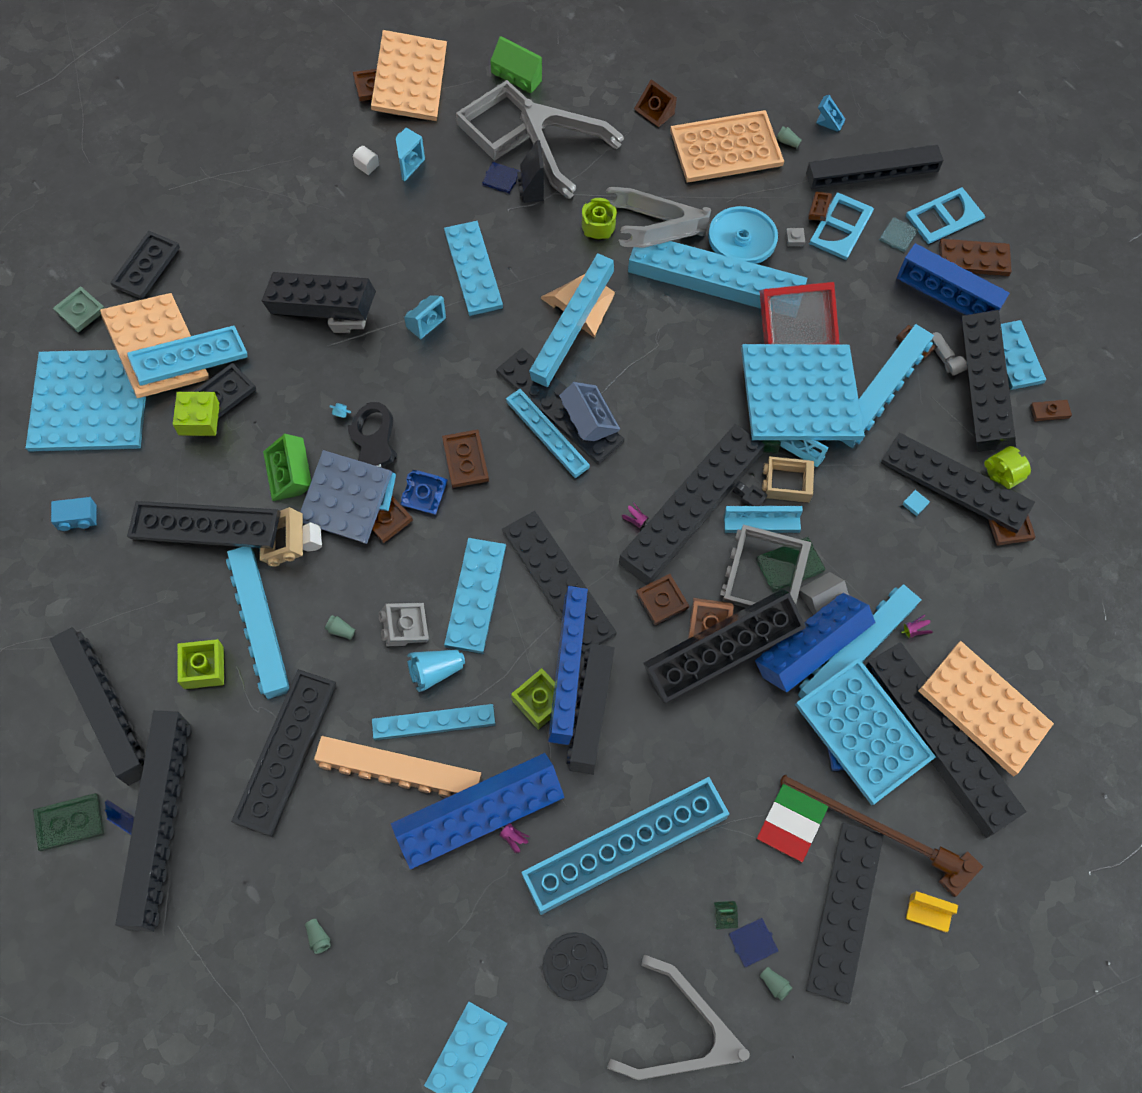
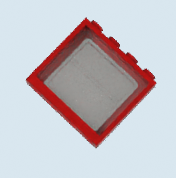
[759,282,840,345]

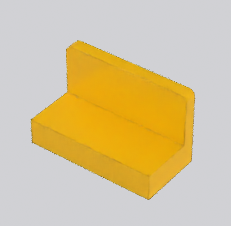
[906,891,958,932]

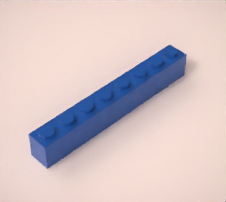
[548,586,588,745]

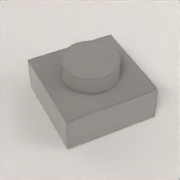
[785,228,805,247]

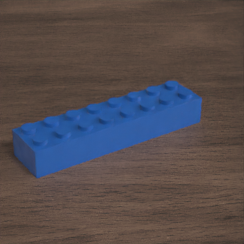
[390,753,565,869]

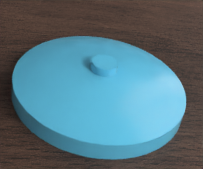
[708,206,778,264]

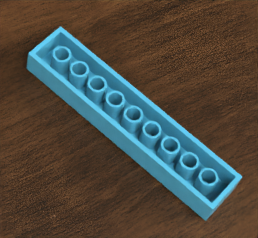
[628,241,807,318]
[521,777,729,915]

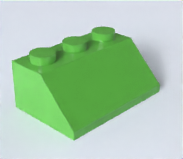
[491,36,542,93]
[263,434,312,501]

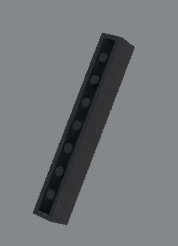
[806,145,944,189]

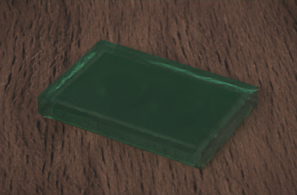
[756,537,825,592]
[33,793,104,852]

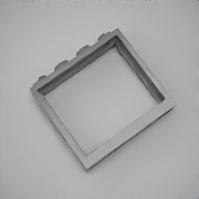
[456,80,530,161]
[720,524,811,608]

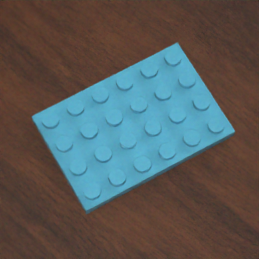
[795,658,936,805]

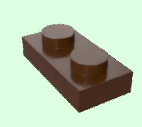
[938,851,984,897]

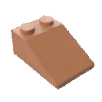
[688,598,734,639]

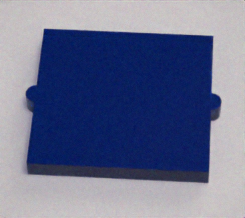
[482,162,520,193]
[104,799,134,834]
[729,918,778,967]

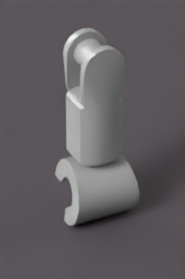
[931,332,968,375]

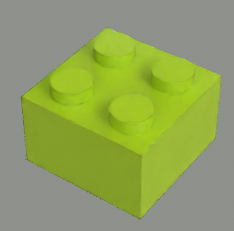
[173,392,220,436]
[178,639,224,689]
[511,668,555,730]

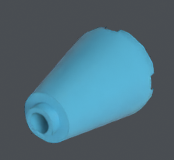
[407,650,465,692]

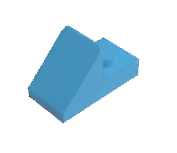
[816,95,846,131]

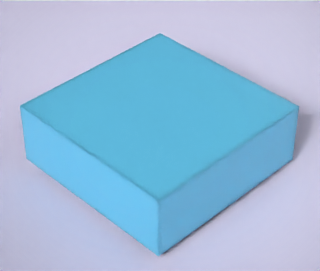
[902,490,930,516]

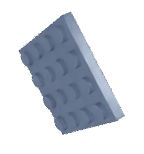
[300,450,393,544]

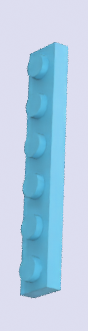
[506,389,590,478]
[372,704,495,741]

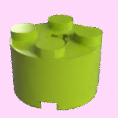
[582,198,617,239]
[984,446,1031,489]

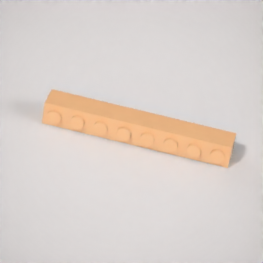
[314,736,482,798]

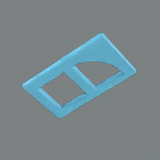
[906,187,985,244]
[809,192,874,260]

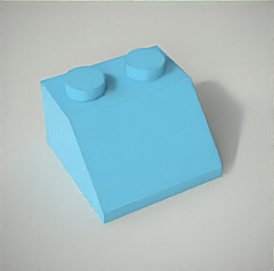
[396,128,425,181]
[404,296,446,340]

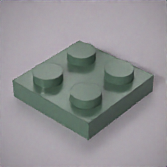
[53,286,105,332]

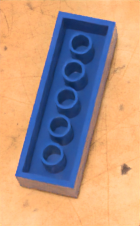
[897,243,1010,315]
[755,593,876,692]

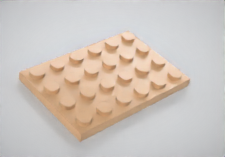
[371,30,447,121]
[670,110,784,183]
[100,293,209,398]
[918,641,1054,777]

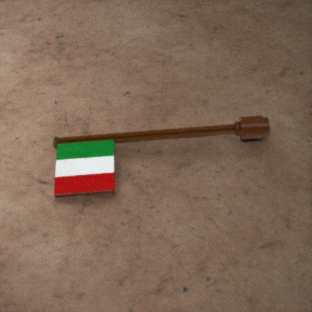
[756,775,964,875]

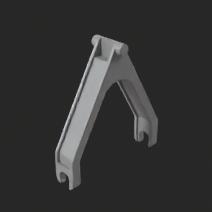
[520,99,624,199]
[606,187,711,248]
[607,955,750,1080]

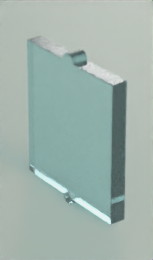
[880,218,918,252]

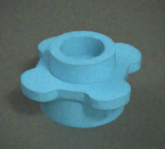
[329,403,351,418]

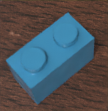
[51,497,97,531]

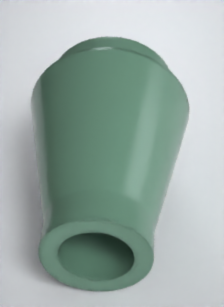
[776,126,802,149]
[325,615,356,640]
[305,919,331,954]
[760,967,793,1001]

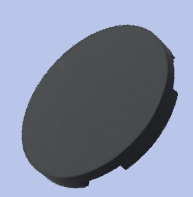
[543,932,608,1001]

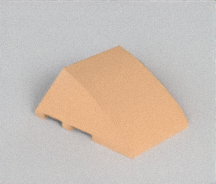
[541,274,615,338]

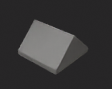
[799,572,849,615]

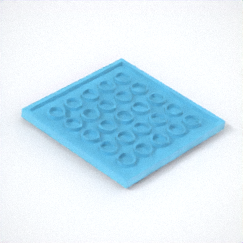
[741,344,865,440]
[26,350,146,452]

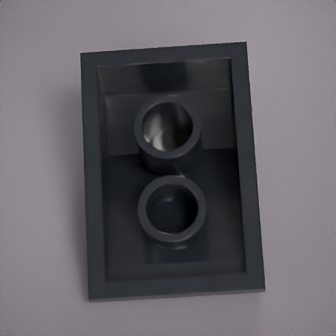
[517,140,544,203]

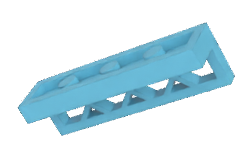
[771,439,828,467]
[723,506,803,533]

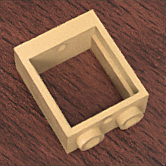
[762,456,814,503]
[260,507,303,566]

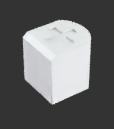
[353,146,379,175]
[302,522,322,551]

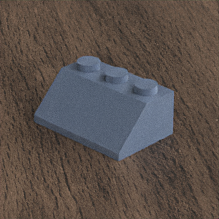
[559,382,620,441]

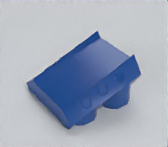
[400,470,448,515]

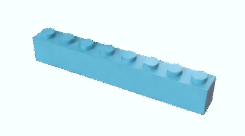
[529,253,614,387]
[840,324,934,448]
[226,547,290,699]
[798,584,922,699]

